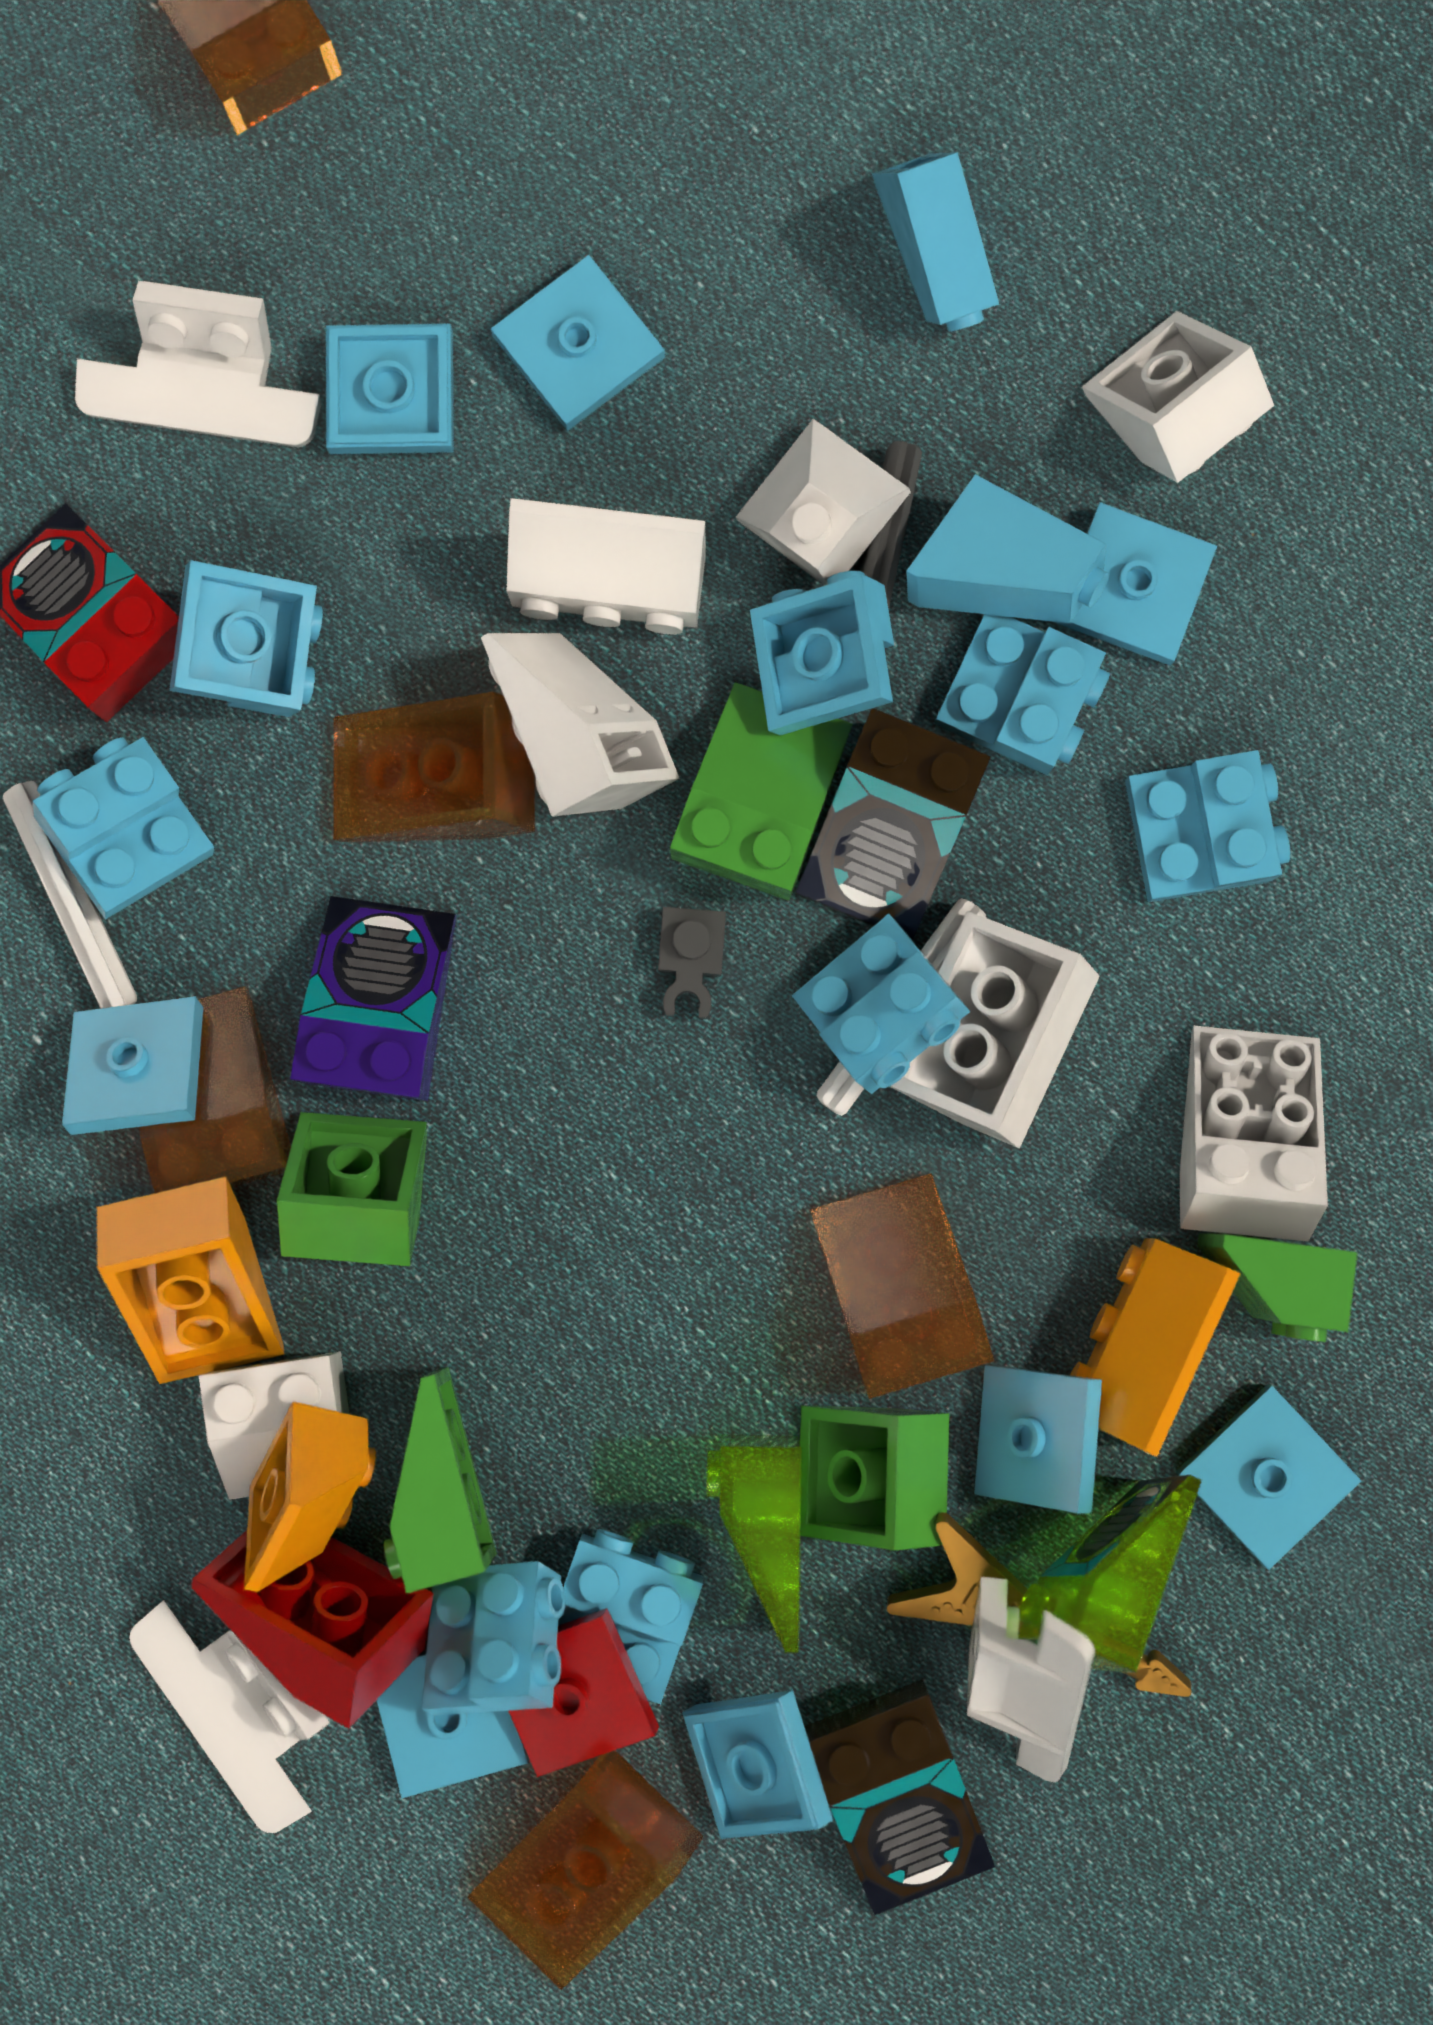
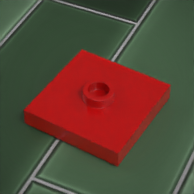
[508,1608,659,1777]

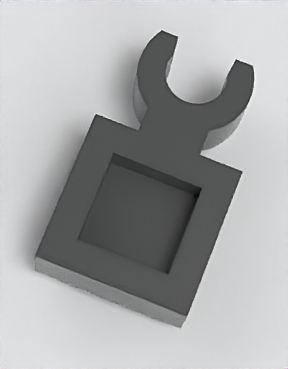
[658,907,726,1020]

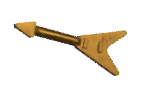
[887,1512,1192,1697]

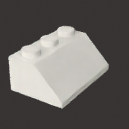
[507,498,706,634]
[889,911,1100,1149]

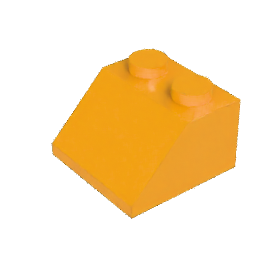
[244,1401,376,1592]

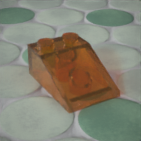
[155,0,342,135]
[333,691,535,842]
[139,986,291,1193]
[809,1173,995,1399]
[467,1750,704,1990]

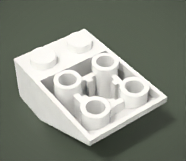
[481,633,680,817]
[1180,1026,1328,1242]

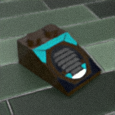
[795,708,991,941]
[804,1680,995,1915]

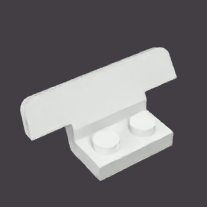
[75,280,321,447]
[967,1577,1095,1782]
[130,1600,330,1833]

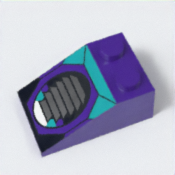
[290,896,457,1102]

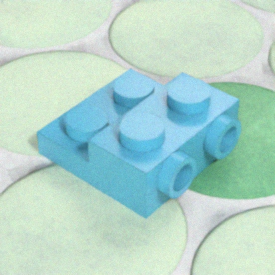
[169,560,323,717]
[750,571,894,735]
[934,614,1110,776]
[33,737,214,920]
[1125,750,1290,903]
[792,913,971,1094]
[558,1529,703,1705]
[422,1561,565,1716]

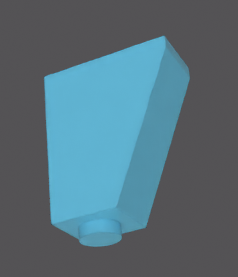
[872,152,999,331]
[906,474,1109,624]

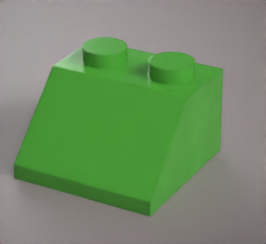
[277,1112,427,1266]
[1197,1233,1357,1342]
[797,1405,949,1551]

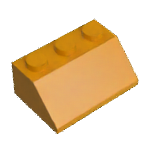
[1070,1238,1240,1457]

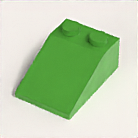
[670,682,853,901]
[384,1367,497,1593]

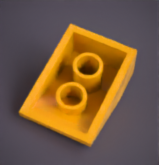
[97,1177,284,1384]

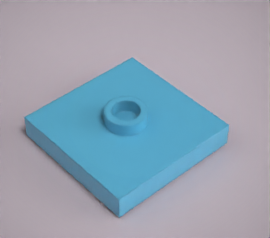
[491,255,665,431]
[326,324,454,454]
[1054,502,1217,666]
[62,996,203,1135]
[974,1365,1102,1514]
[1175,1384,1361,1570]
[376,1651,529,1798]
[682,1690,833,1839]

